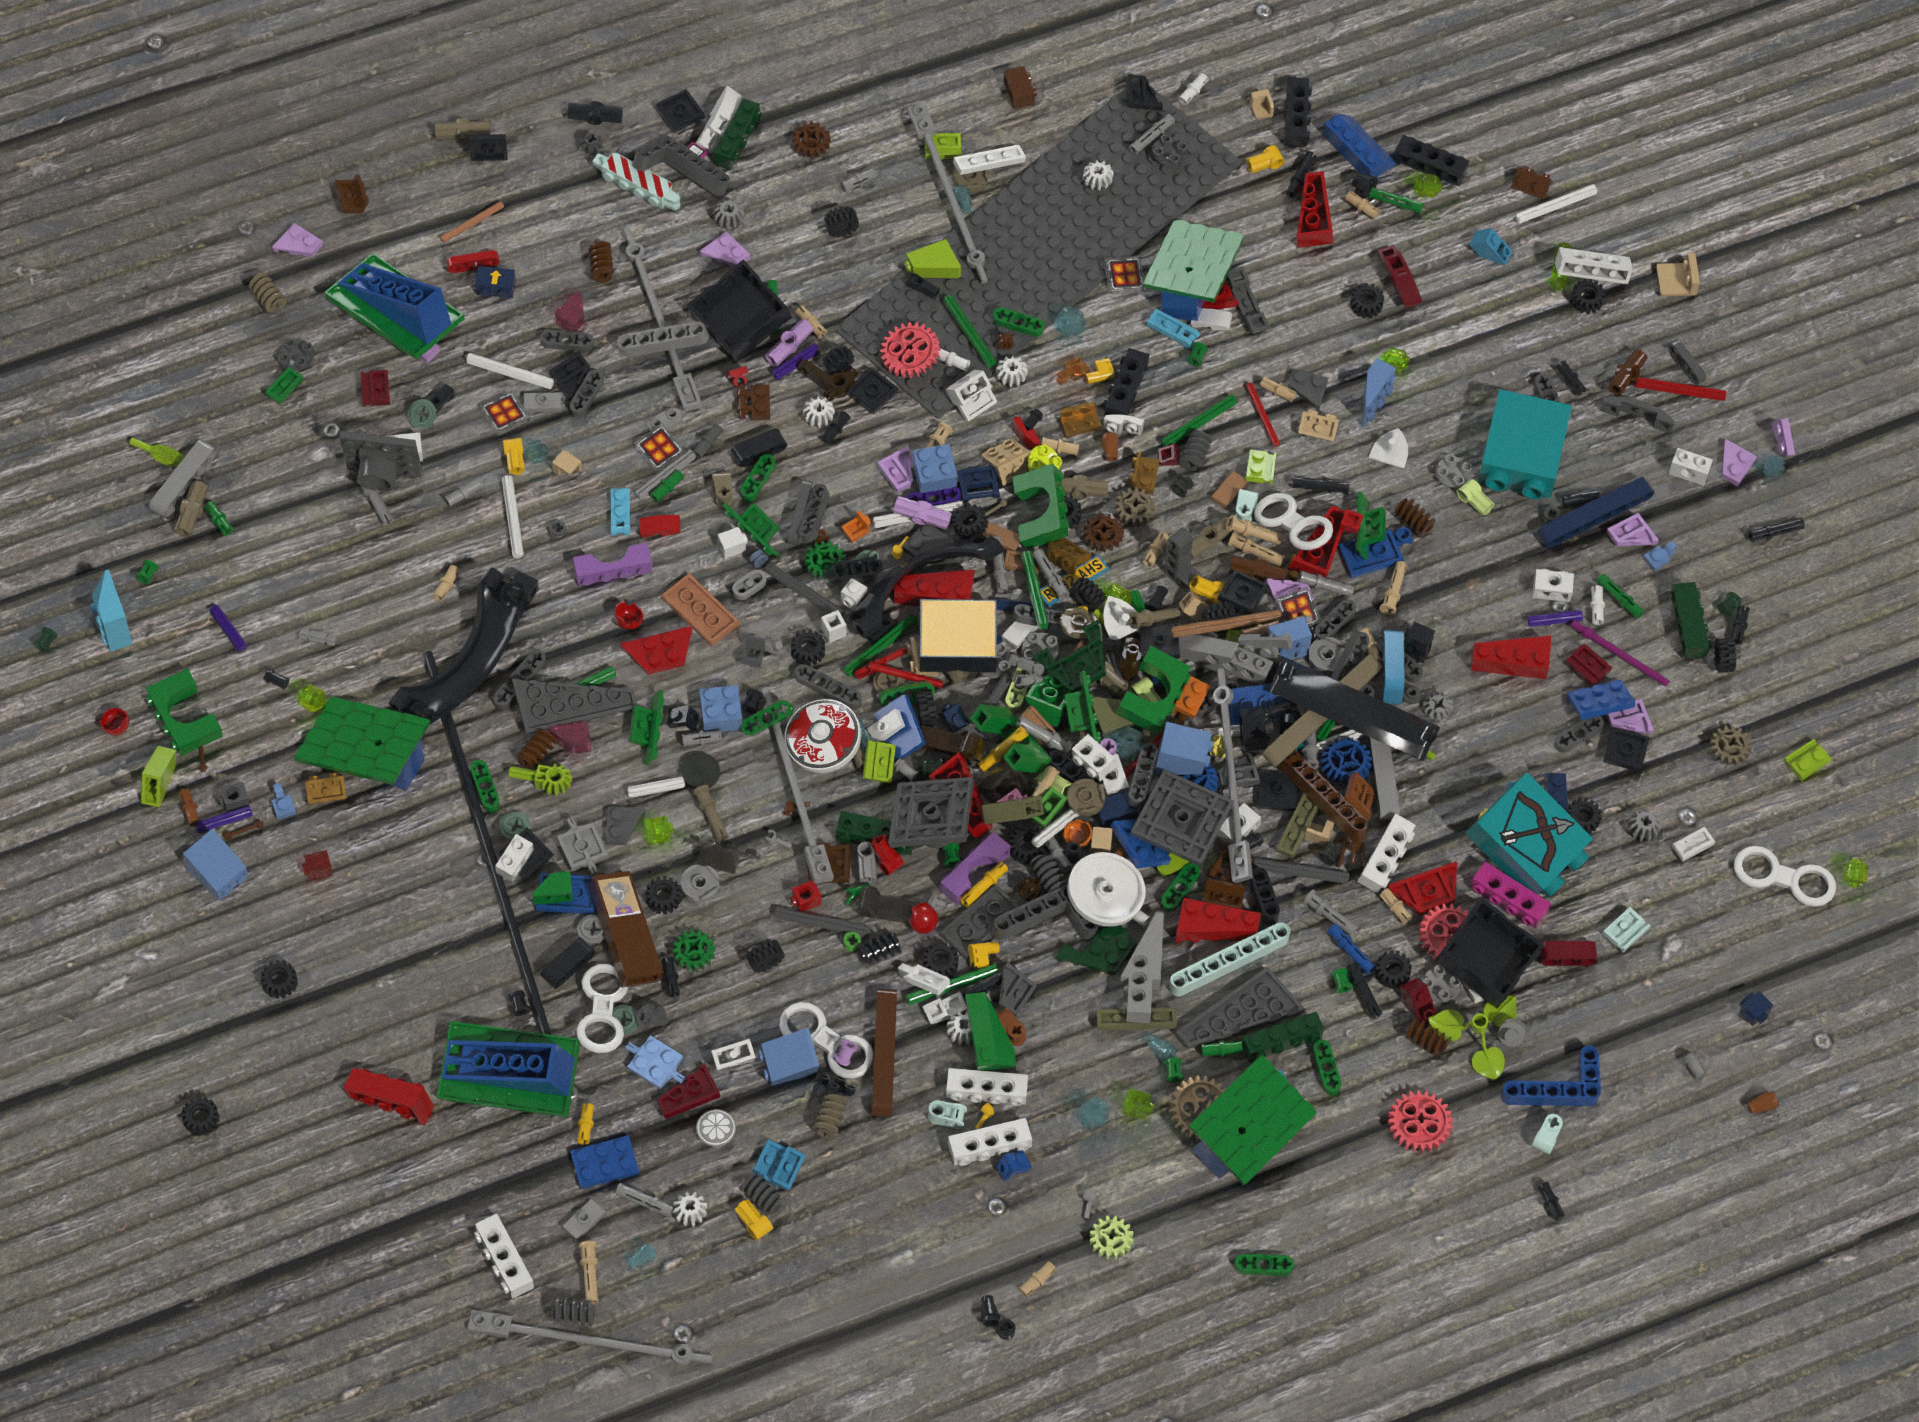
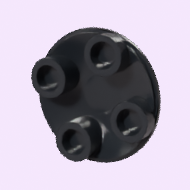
[817,1074,856,1096]

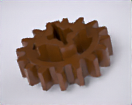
[792,121,831,158]
[1083,513,1124,553]

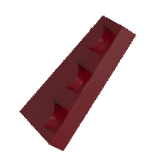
[657,1063,720,1119]

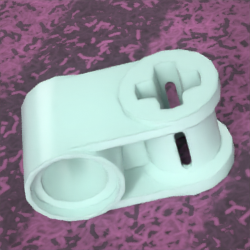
[1235,489,1258,522]
[927,1100,967,1129]
[1532,1114,1563,1155]

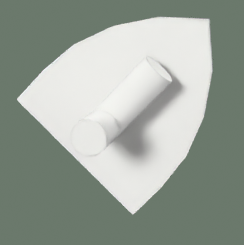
[1368,428,1408,469]
[1103,596,1145,640]

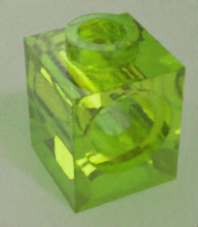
[644,816,674,845]
[1122,1088,1154,1120]

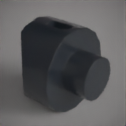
[1351,172,1378,199]
[1280,710,1302,735]

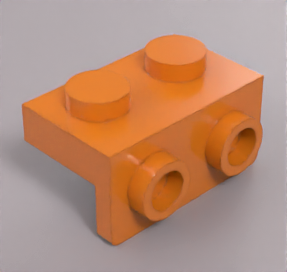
[1172,676,1211,719]

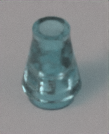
[953,185,973,214]
[1147,1035,1177,1061]
[626,1242,657,1270]

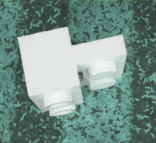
[945,370,997,421]

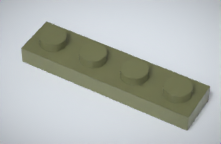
[1276,793,1319,859]
[1096,1008,1177,1031]

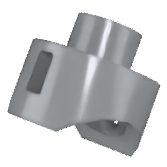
[1498,1018,1526,1047]

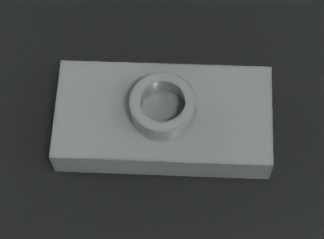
[524,393,562,412]
[562,1199,606,1241]

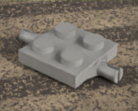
[557,817,608,876]

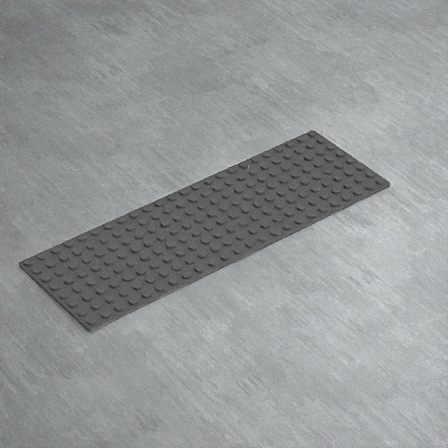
[836,87,1241,419]

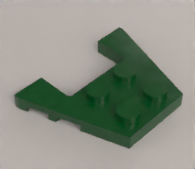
[1032,620,1106,693]
[1055,925,1137,975]

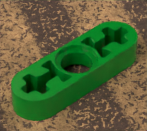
[993,307,1044,337]
[740,454,775,502]
[879,681,935,707]
[741,700,794,736]
[470,760,500,812]
[1161,863,1200,912]
[1312,1040,1342,1095]
[1234,1254,1294,1276]

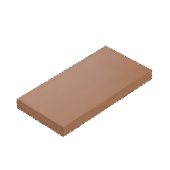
[661,573,740,647]

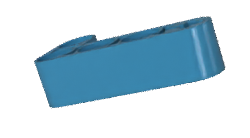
[1382,630,1405,705]

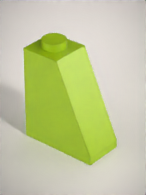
[904,239,961,278]
[141,746,176,808]

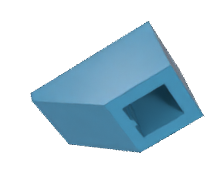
[1469,228,1512,265]

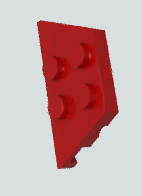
[621,626,692,675]
[1387,861,1457,915]

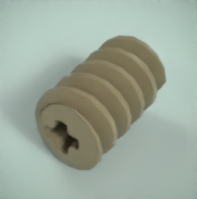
[249,272,287,313]
[813,1094,848,1140]

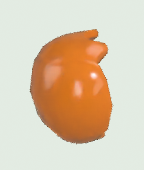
[1063,819,1093,848]

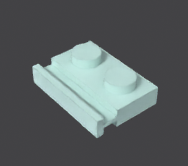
[1603,907,1651,953]

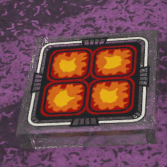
[1104,256,1146,294]
[479,390,530,437]
[633,423,686,474]
[1273,586,1321,627]

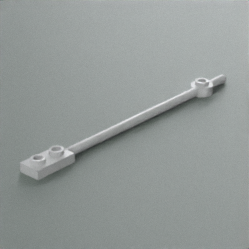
[907,102,988,284]
[624,228,702,412]
[1213,668,1253,883]
[761,687,834,883]
[468,1310,713,1366]

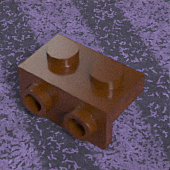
[1511,166,1553,200]
[333,174,369,214]
[1203,878,1246,909]

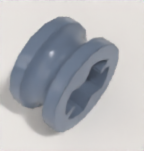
[749,550,768,568]

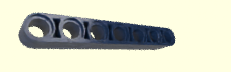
[1537,477,1655,548]

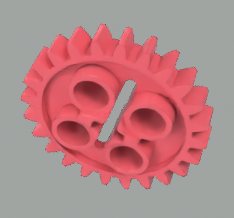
[880,322,941,379]
[1418,904,1468,960]
[1388,1090,1453,1153]

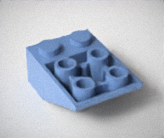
[1362,358,1396,427]

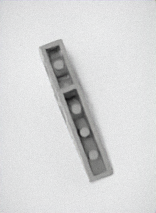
[1179,634,1273,685]
[1120,912,1164,1023]

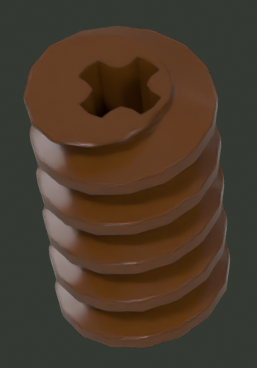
[588,241,614,282]
[1394,498,1436,537]
[516,729,558,770]
[1407,1017,1452,1057]

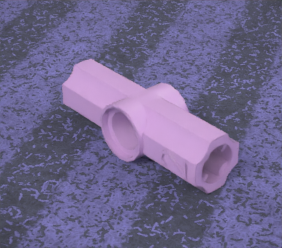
[765,319,813,367]
[893,496,952,530]

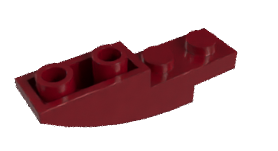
[1377,245,1422,309]

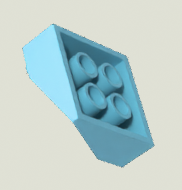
[90,570,133,651]

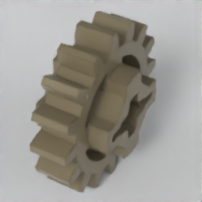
[1114,487,1155,527]
[1709,726,1752,766]

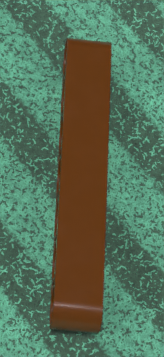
[1277,750,1368,842]
[872,989,897,1117]

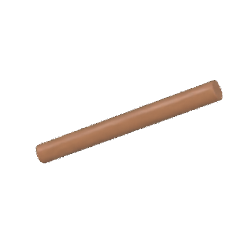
[440,201,504,243]

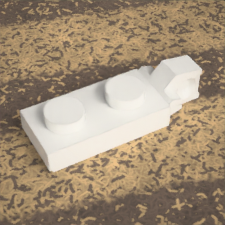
[898,963,950,996]

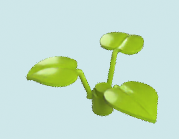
[1429,996,1517,1080]

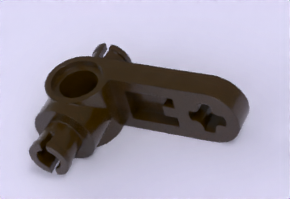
[798,359,858,402]
[1119,630,1142,681]

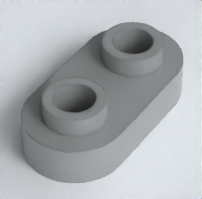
[648,408,682,435]
[732,570,766,600]

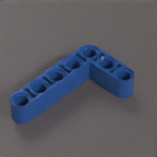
[1501,1045,1601,1106]

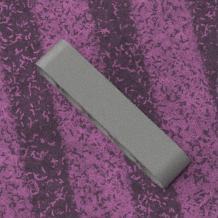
[617,321,709,357]
[149,440,217,518]
[1368,737,1400,820]

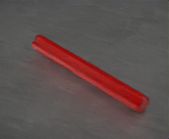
[1635,377,1727,401]

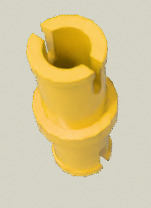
[577,1103,595,1145]

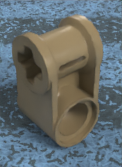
[711,472,733,508]

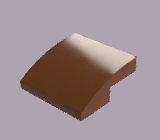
[808,843,851,883]

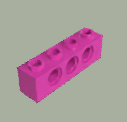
[1470,862,1551,928]

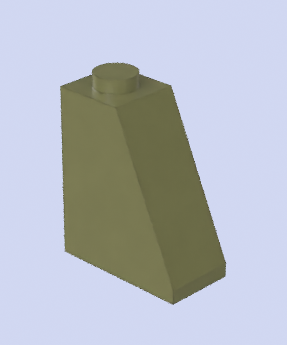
[1092,697,1138,738]
[982,795,1044,824]

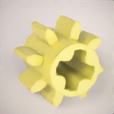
[1210,735,1226,759]

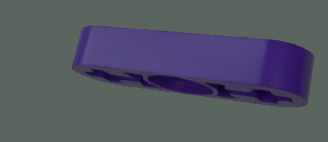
[907,487,961,506]

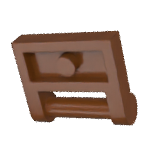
[1344,771,1376,821]

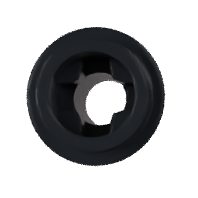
[980,1295,1000,1327]

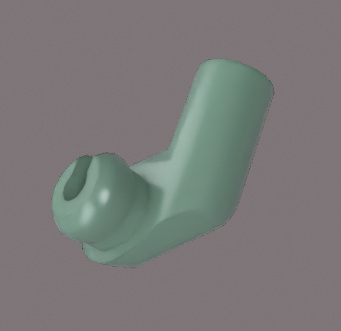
[853,550,880,560]

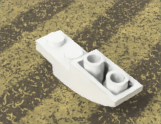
[696,86,741,154]

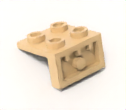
[1656,253,1700,296]
[981,439,1030,486]

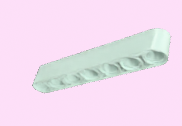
[1169,922,1290,997]

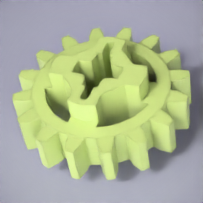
[1090,1216,1133,1260]

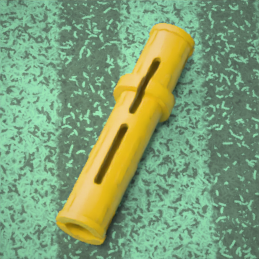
[977,726,1029,772]
[960,861,1008,907]

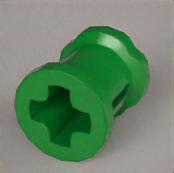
[1186,342,1208,367]
[135,560,159,585]
[942,843,961,868]
[1330,968,1353,994]
[1164,1057,1184,1083]

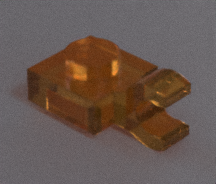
[1056,356,1090,385]

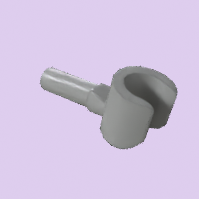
[995,588,1023,601]
[765,830,792,849]
[1083,1189,1096,1219]

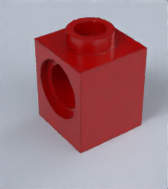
[790,880,822,912]

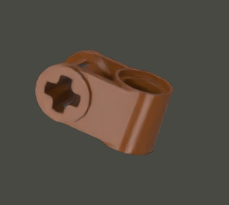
[997,1008,1026,1046]

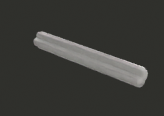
[635,450,696,500]

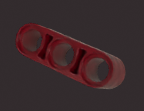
[1540,941,1598,966]

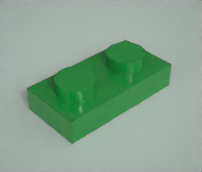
[265,367,304,405]

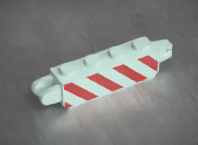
[592,153,680,210]

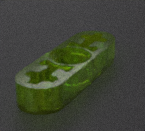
[1550,242,1573,291]

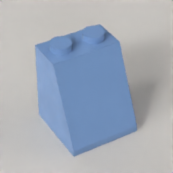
[1154,722,1214,775]
[183,829,248,900]
[758,1028,819,1086]

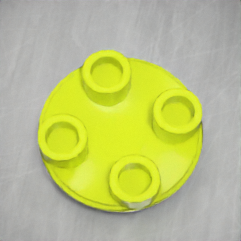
[1028,444,1062,471]

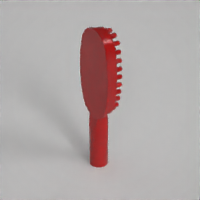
[853,646,908,680]

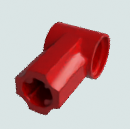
[871,834,904,876]

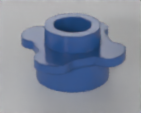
[1392,527,1414,547]

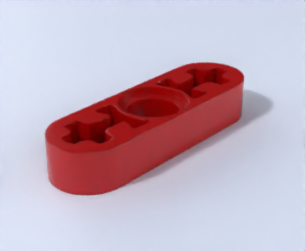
[446,250,500,273]

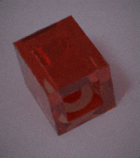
[302,850,333,881]

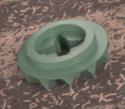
[408,399,437,429]
[499,812,531,841]
[608,1005,638,1034]

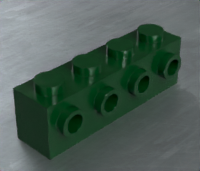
[714,98,762,171]
[1670,582,1711,659]
[836,811,914,855]
[1242,1011,1324,1063]

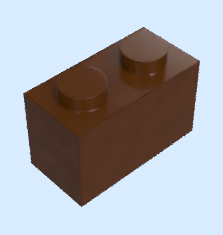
[1003,66,1037,109]

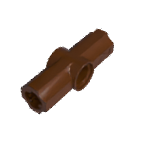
[1608,349,1648,396]
[1229,556,1288,582]

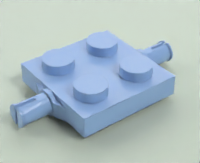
[625,1035,685,1090]

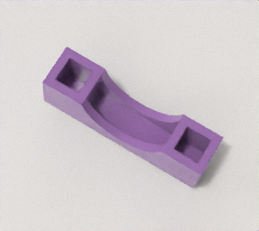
[573,543,652,586]
[940,832,1011,906]

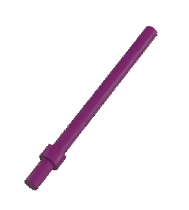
[1570,620,1670,687]

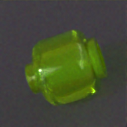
[1414,174,1442,198]
[1381,347,1410,373]
[1103,583,1132,605]
[297,684,326,712]
[1842,858,1869,888]

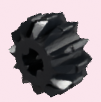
[823,344,855,374]

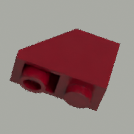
[1400,978,1437,1026]

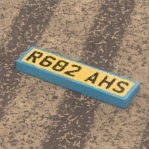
[1040,555,1109,607]

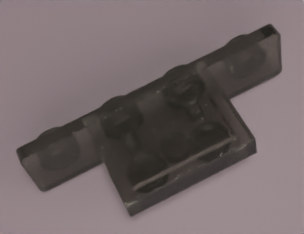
[683,834,761,874]

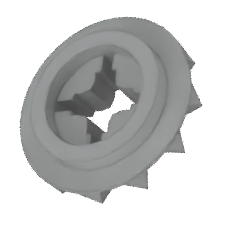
[1423,692,1453,720]
[577,915,606,945]

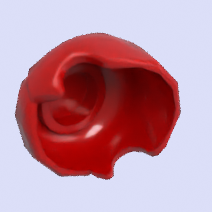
[614,601,644,629]
[99,708,129,736]
[909,902,939,934]

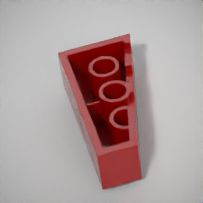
[1297,171,1334,248]
[1288,506,1345,578]
[894,569,975,607]
[1470,635,1552,679]
[929,752,993,839]
[1175,898,1261,943]
[343,1068,434,1126]

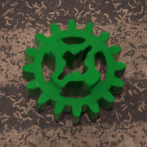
[805,541,846,580]
[673,929,715,972]

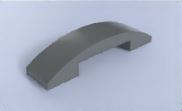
[1227,266,1270,334]
[1600,397,1675,434]

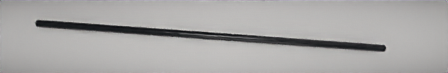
[423,651,552,1035]

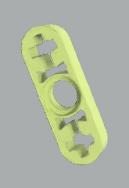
[1005,666,1034,712]

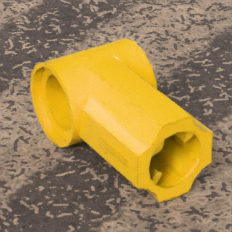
[1246,145,1285,174]
[503,438,525,475]
[1189,575,1225,605]
[734,1199,773,1241]

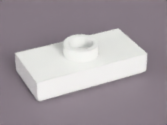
[867,709,905,742]
[1672,827,1715,862]

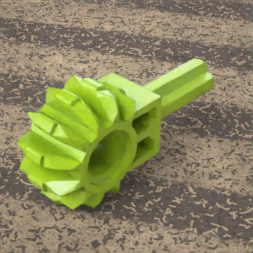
[508,763,572,797]

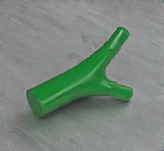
[845,883,871,906]

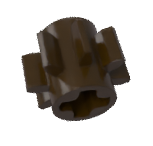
[1017,877,1043,901]

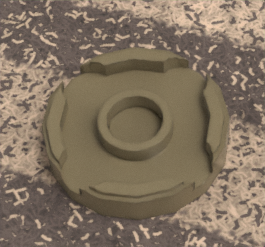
[953,168,989,193]
[1060,607,1097,639]
[1067,779,1105,816]

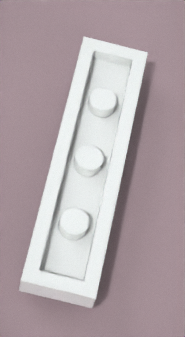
[953,145,1026,175]

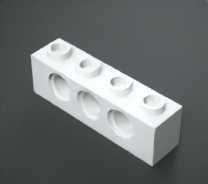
[1555,247,1633,284]
[1357,814,1416,893]
[946,1068,1028,1106]
[948,1118,1032,1166]
[474,1214,534,1299]

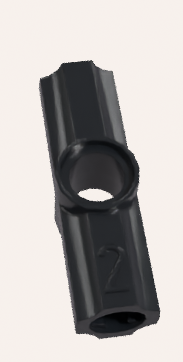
[568,101,623,125]

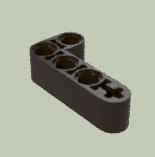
[919,725,987,762]

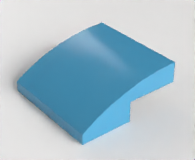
[751,1139,806,1190]

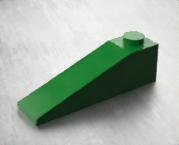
[1025,675,1071,727]
[965,992,1016,1071]

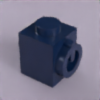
[1739,991,1773,1026]

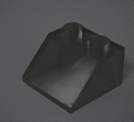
[977,761,1034,803]

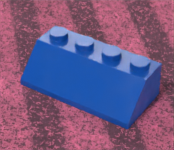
[1323,114,1396,182]

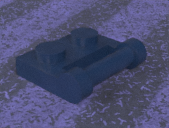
[957,466,1000,503]

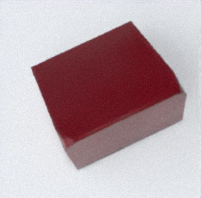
[1158,443,1181,466]

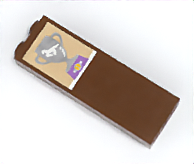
[589,871,663,988]

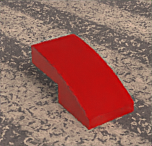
[1012,416,1041,450]
[639,515,681,538]

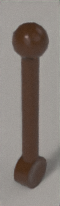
[199,746,207,772]
[224,821,263,840]

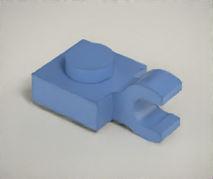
[1643,541,1678,572]
[271,783,296,820]

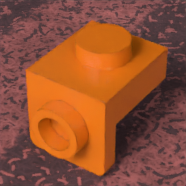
[841,510,871,544]

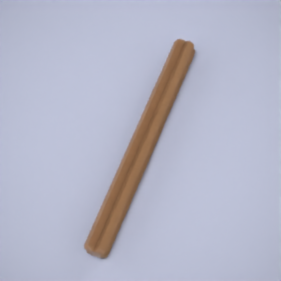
[1171,610,1282,638]

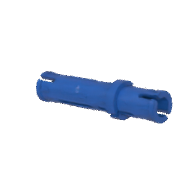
[1327,924,1376,975]

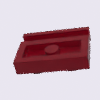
[361,369,390,407]
[1565,643,1612,686]

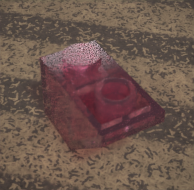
[555,290,585,332]
[549,722,592,754]

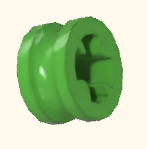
[843,932,861,952]

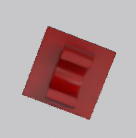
[726,366,748,386]
[1339,509,1364,534]

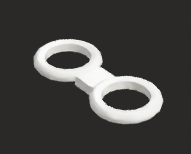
[1253,493,1333,550]
[1734,846,1836,907]
[576,964,628,1053]
[779,1002,874,1079]

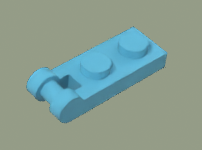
[1146,309,1200,349]
[611,488,630,536]

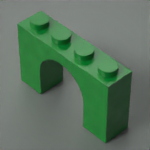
[1013,464,1069,549]
[1115,646,1191,735]
[145,668,223,756]
[970,704,1052,773]

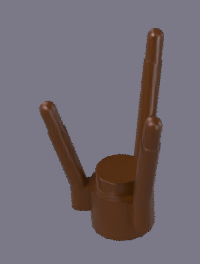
[1336,836,1366,870]

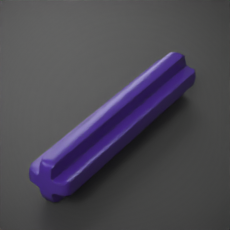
[772,344,819,380]
[210,605,247,651]
[1527,610,1583,627]
[195,805,252,833]

